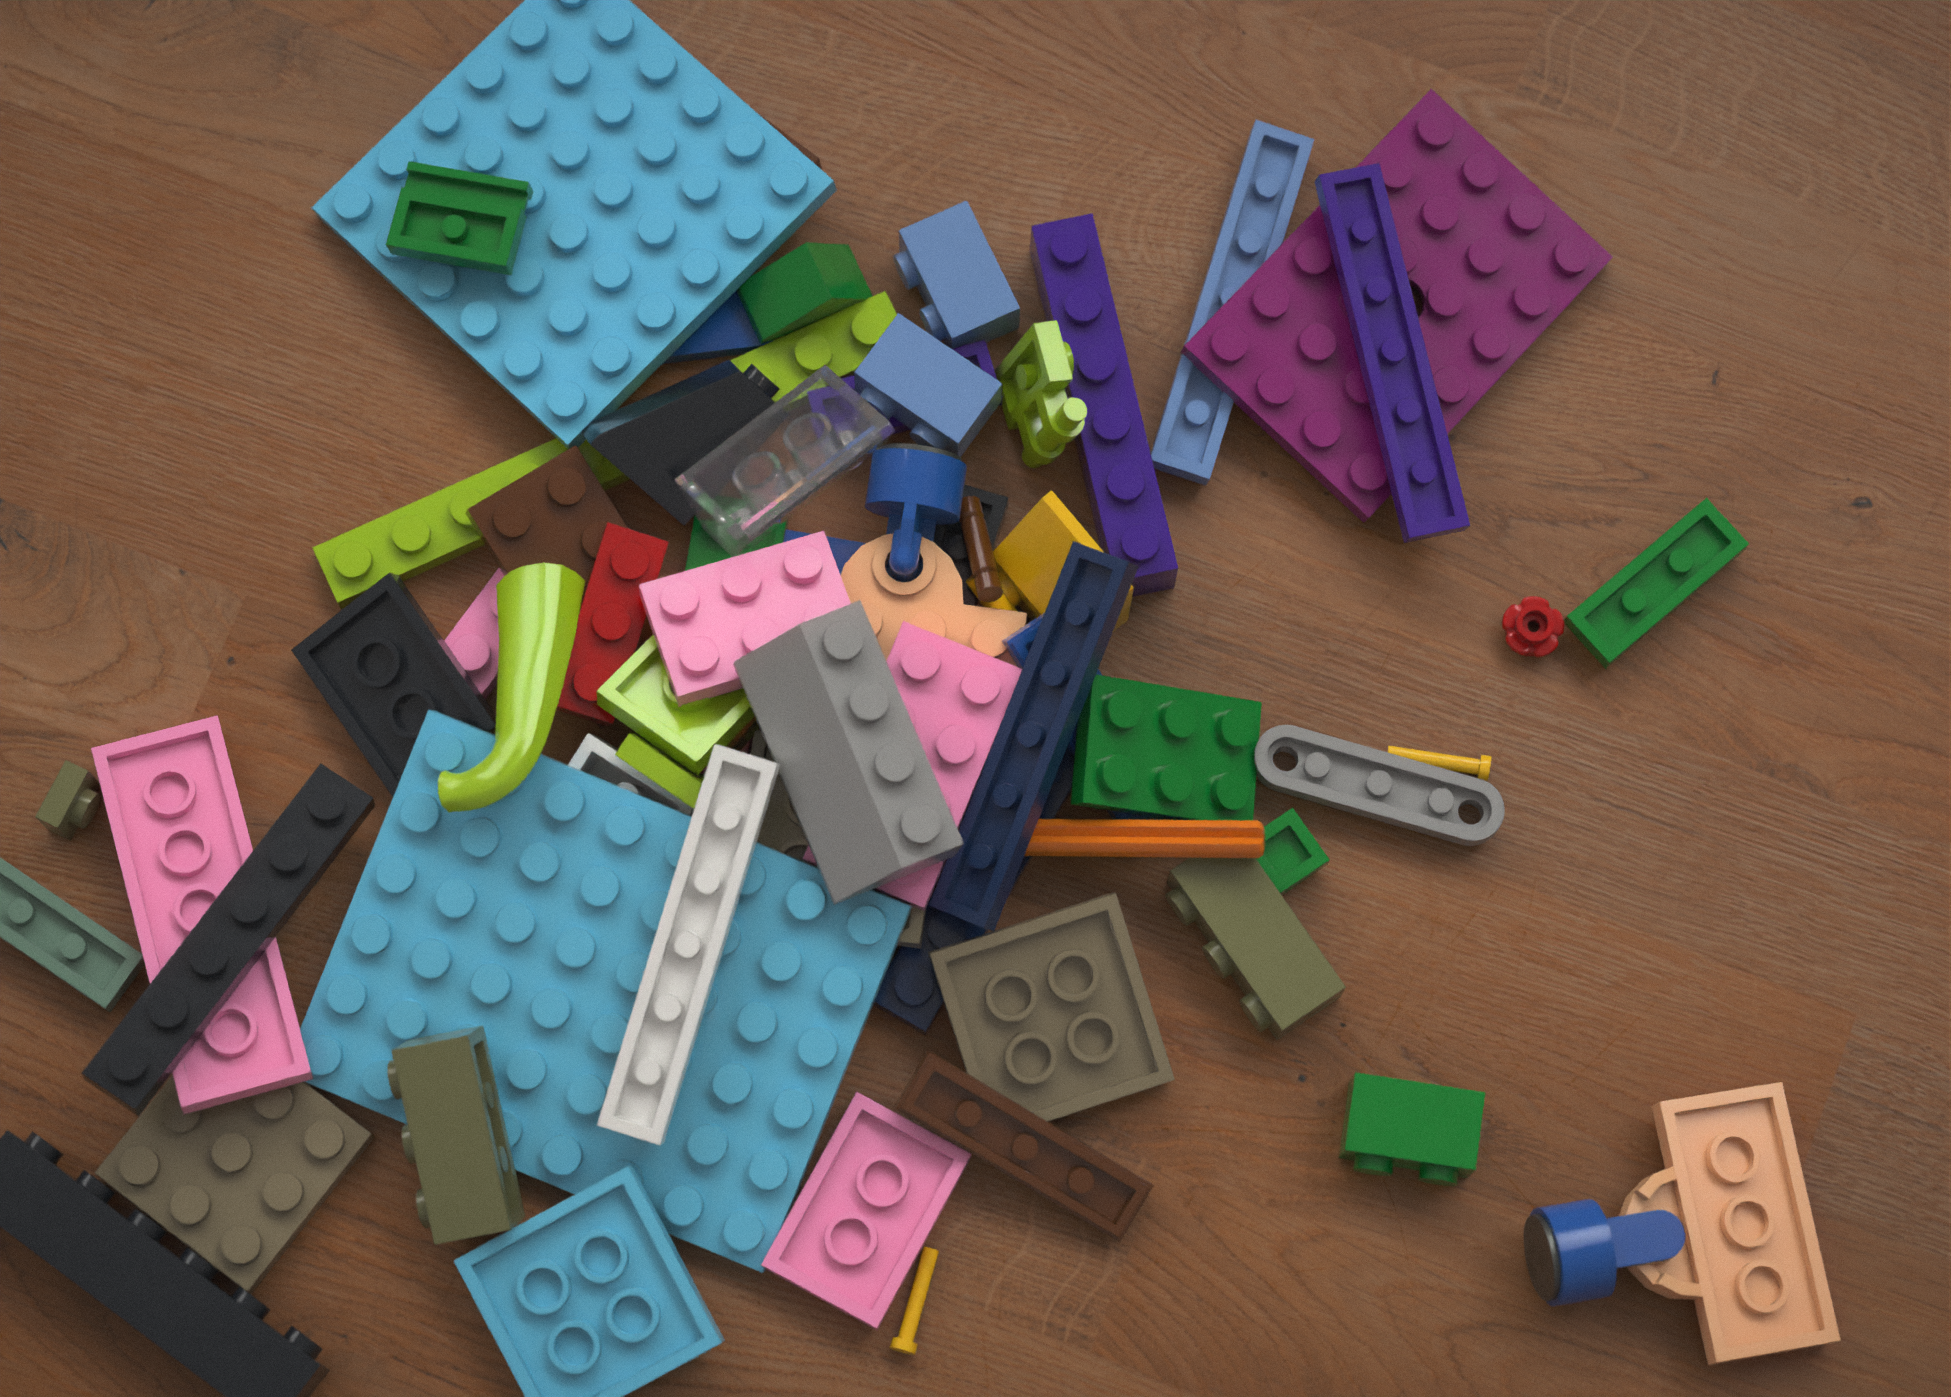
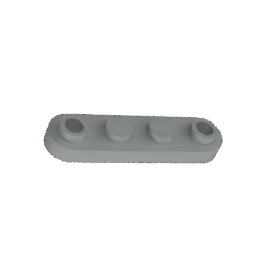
[1254,725,1505,846]

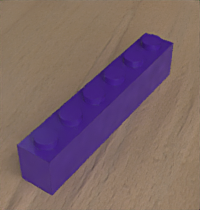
[1030,213,1178,597]

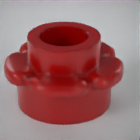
[1502,596,1565,657]

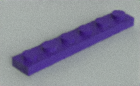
[1315,163,1470,543]

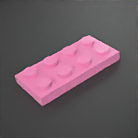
[803,621,1022,911]

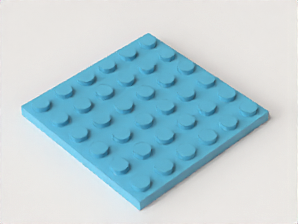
[311,0,837,449]

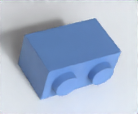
[893,200,1020,349]
[854,313,1002,457]

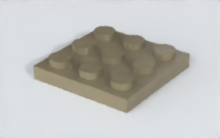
[928,892,1175,1121]
[95,1075,375,1294]

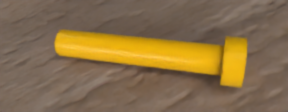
[1387,746,1491,781]
[890,1247,939,1355]

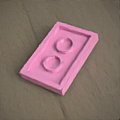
[639,531,851,707]
[761,1092,972,1330]

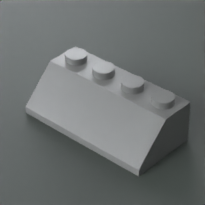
[733,600,964,905]

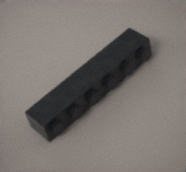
[0,1130,330,1397]

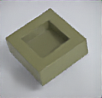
[35,760,101,841]

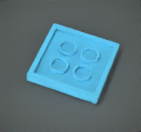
[453,1164,725,1397]

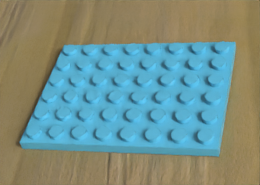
[300,710,913,1273]

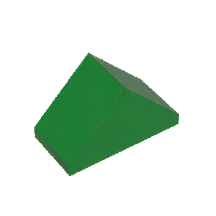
[736,242,873,344]

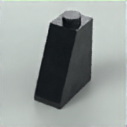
[582,360,786,526]

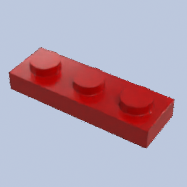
[556,522,669,727]

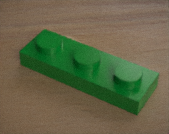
[1564,497,1749,669]

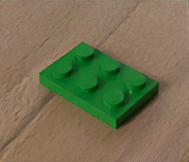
[1071,674,1262,821]

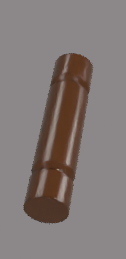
[959,496,1003,602]

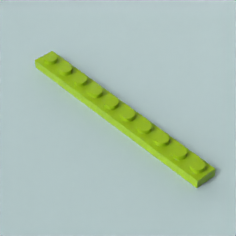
[312,291,897,609]

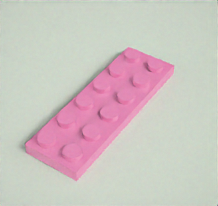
[91,715,313,1114]

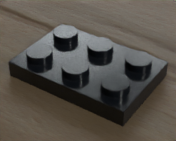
[291,573,496,797]

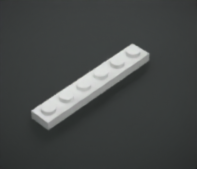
[597,744,781,1145]

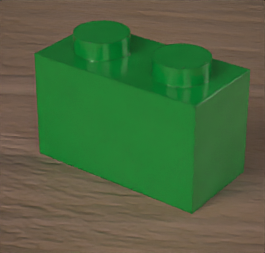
[1339,1072,1485,1186]

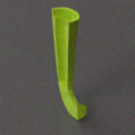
[438,563,585,813]

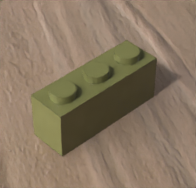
[1165,858,1346,1040]
[387,1025,526,1245]

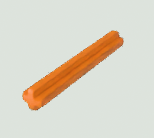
[1024,819,1265,858]

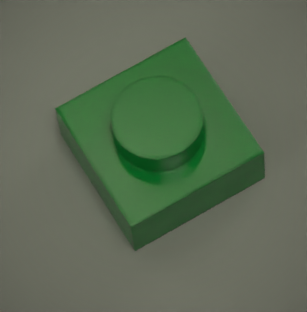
[1256,808,1330,895]

